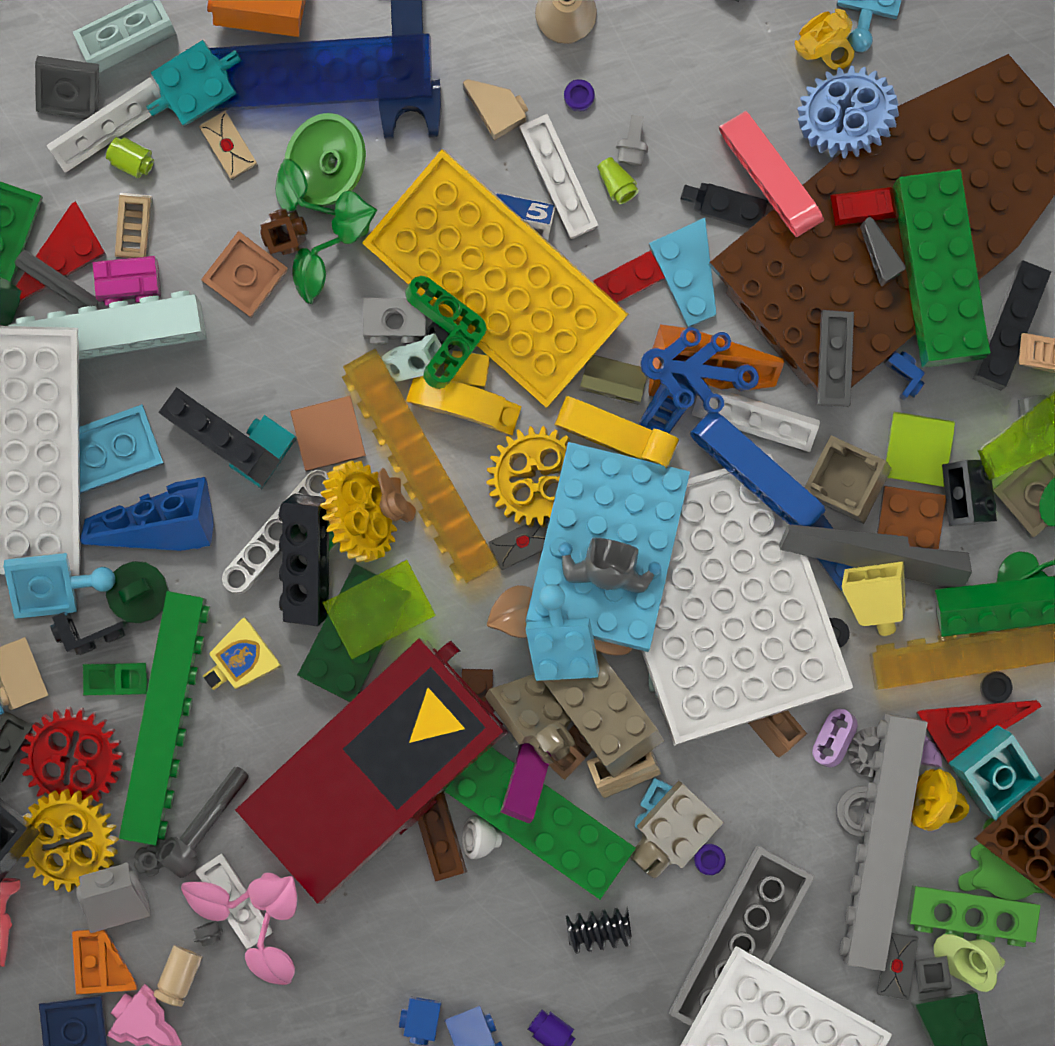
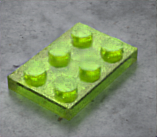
[323,560,436,659]

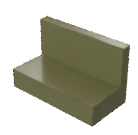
[580,355,647,405]

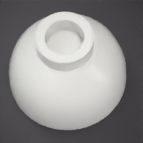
[462,815,502,859]

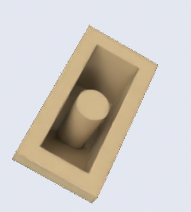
[463,79,528,141]

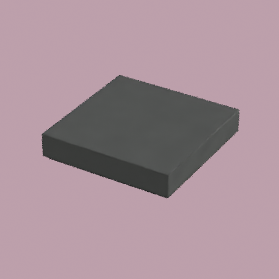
[35,55,99,119]

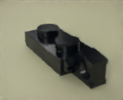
[680,183,768,229]

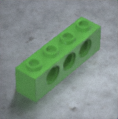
[907,885,1041,947]

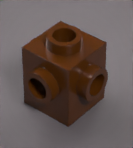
[260,208,308,255]

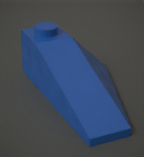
[80,477,214,551]

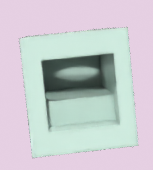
[382,333,443,381]

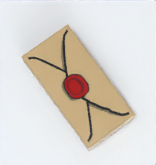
[199,111,258,180]

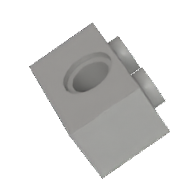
[363,298,427,345]

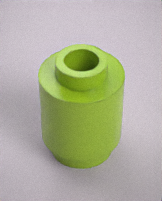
[106,137,154,178]

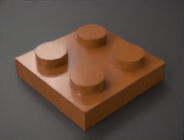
[877,486,946,549]

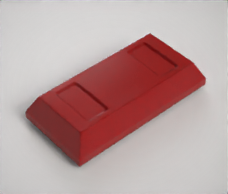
[830,187,896,226]

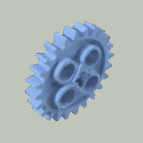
[797,66,899,158]

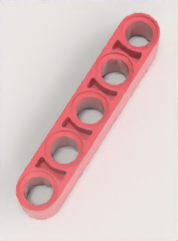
[719,111,824,237]

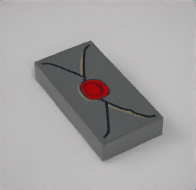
[488,519,549,570]
[877,933,919,1000]

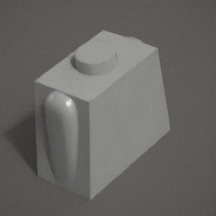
[76,862,151,933]

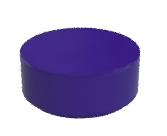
[564,79,595,112]
[694,844,726,875]

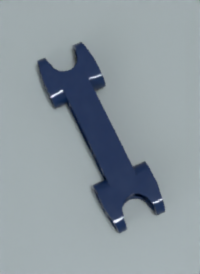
[378,0,441,139]

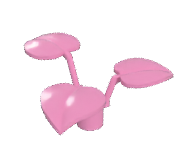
[181,873,297,985]

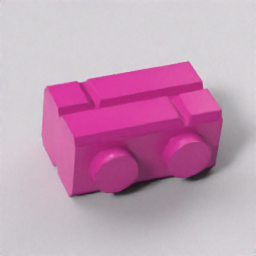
[93,256,161,307]

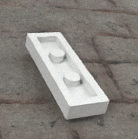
[195,853,274,950]

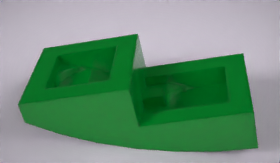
[83,663,147,696]

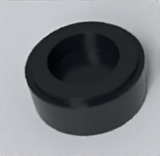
[980,672,1013,703]

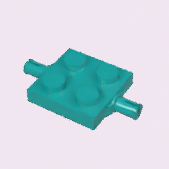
[146,40,242,127]

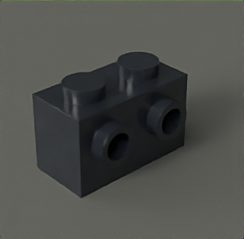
[942,459,997,526]

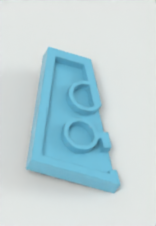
[649,218,717,328]

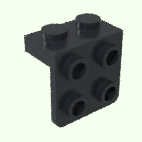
[50,612,130,655]

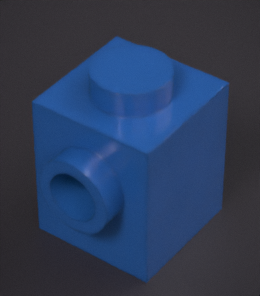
[399,996,442,1045]

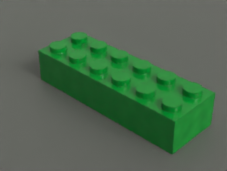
[893,169,990,368]
[444,747,636,900]

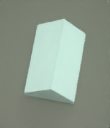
[73,0,177,72]

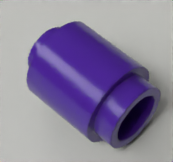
[527,1009,576,1046]

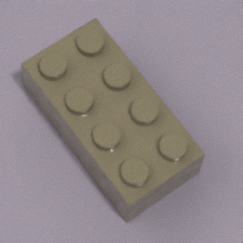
[542,651,664,778]

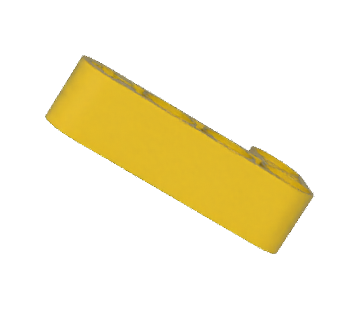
[554,396,679,468]

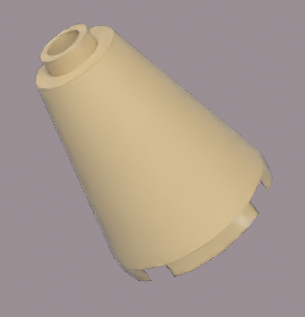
[535,0,597,44]

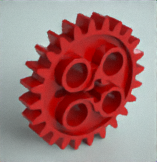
[20,707,123,802]

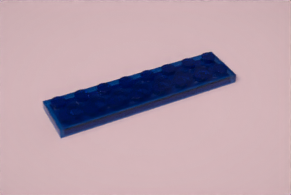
[186,33,433,112]

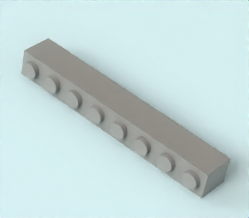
[840,714,928,971]

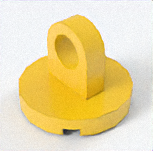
[794,9,854,70]
[911,769,970,831]

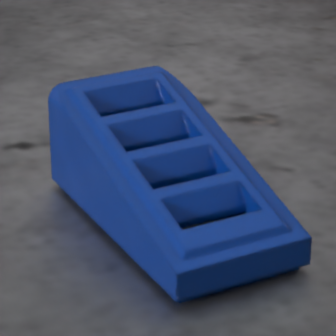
[639,373,697,433]

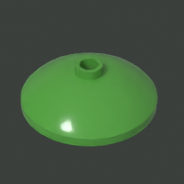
[285,113,366,206]

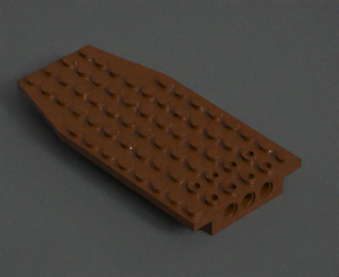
[708,54,1055,392]

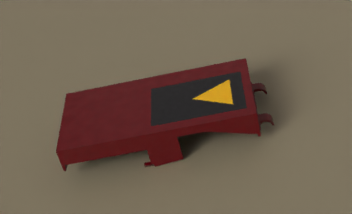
[235,638,509,904]

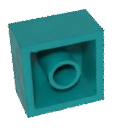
[949,725,1042,820]

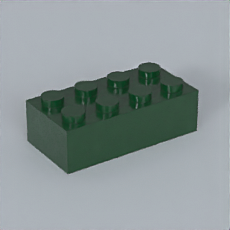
[297,563,412,702]

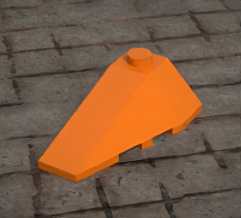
[648,324,784,399]

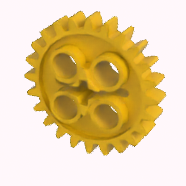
[486,426,570,528]
[320,461,397,563]
[21,789,119,892]

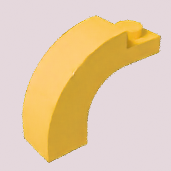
[406,376,522,436]

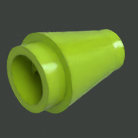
[597,157,639,205]

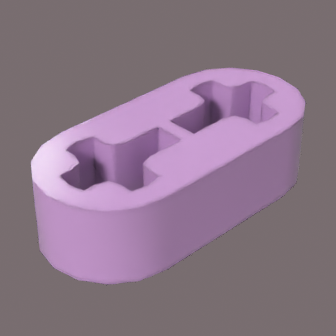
[812,709,858,768]

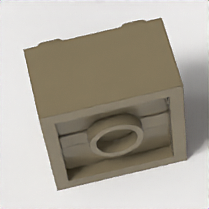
[804,435,892,524]

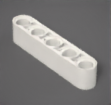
[222,470,329,594]

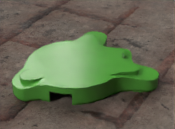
[958,818,1045,900]

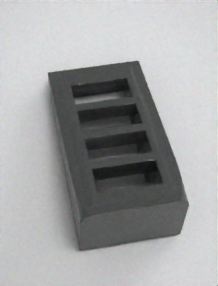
[860,217,906,286]

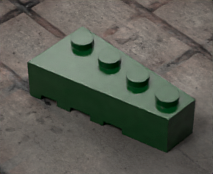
[911,990,988,1046]

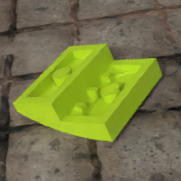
[885,411,955,487]

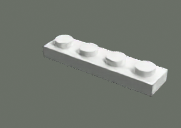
[47,77,162,173]
[519,114,599,240]
[691,385,820,452]

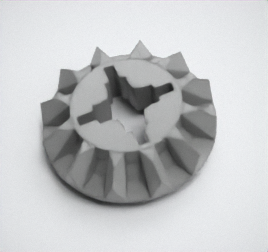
[848,727,881,777]
[837,786,870,837]

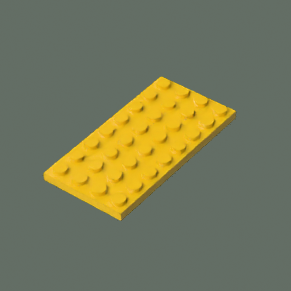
[362,149,629,408]

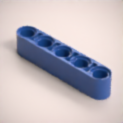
[690,412,826,527]

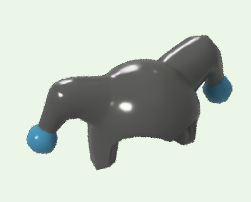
[559,537,661,593]

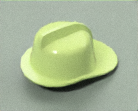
[934,934,1005,992]

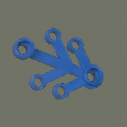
[640,327,759,414]

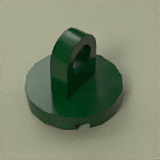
[106,561,169,623]

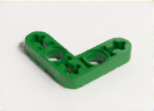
[405,276,487,389]

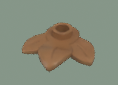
[378,468,416,523]

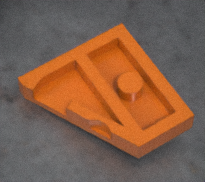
[72,929,138,995]

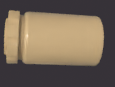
[153,945,203,1007]

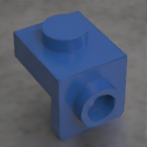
[885,351,925,400]

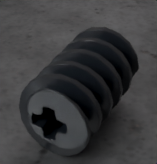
[565,906,632,954]

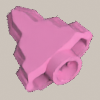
[107,984,182,1046]

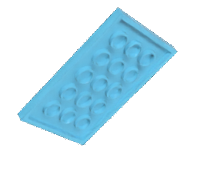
[525,442,690,652]

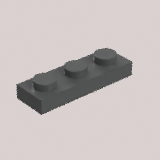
[817,310,854,407]

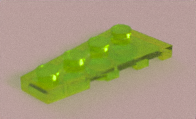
[977,391,1055,479]

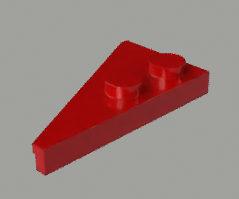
[16,201,106,303]
[916,700,1042,764]

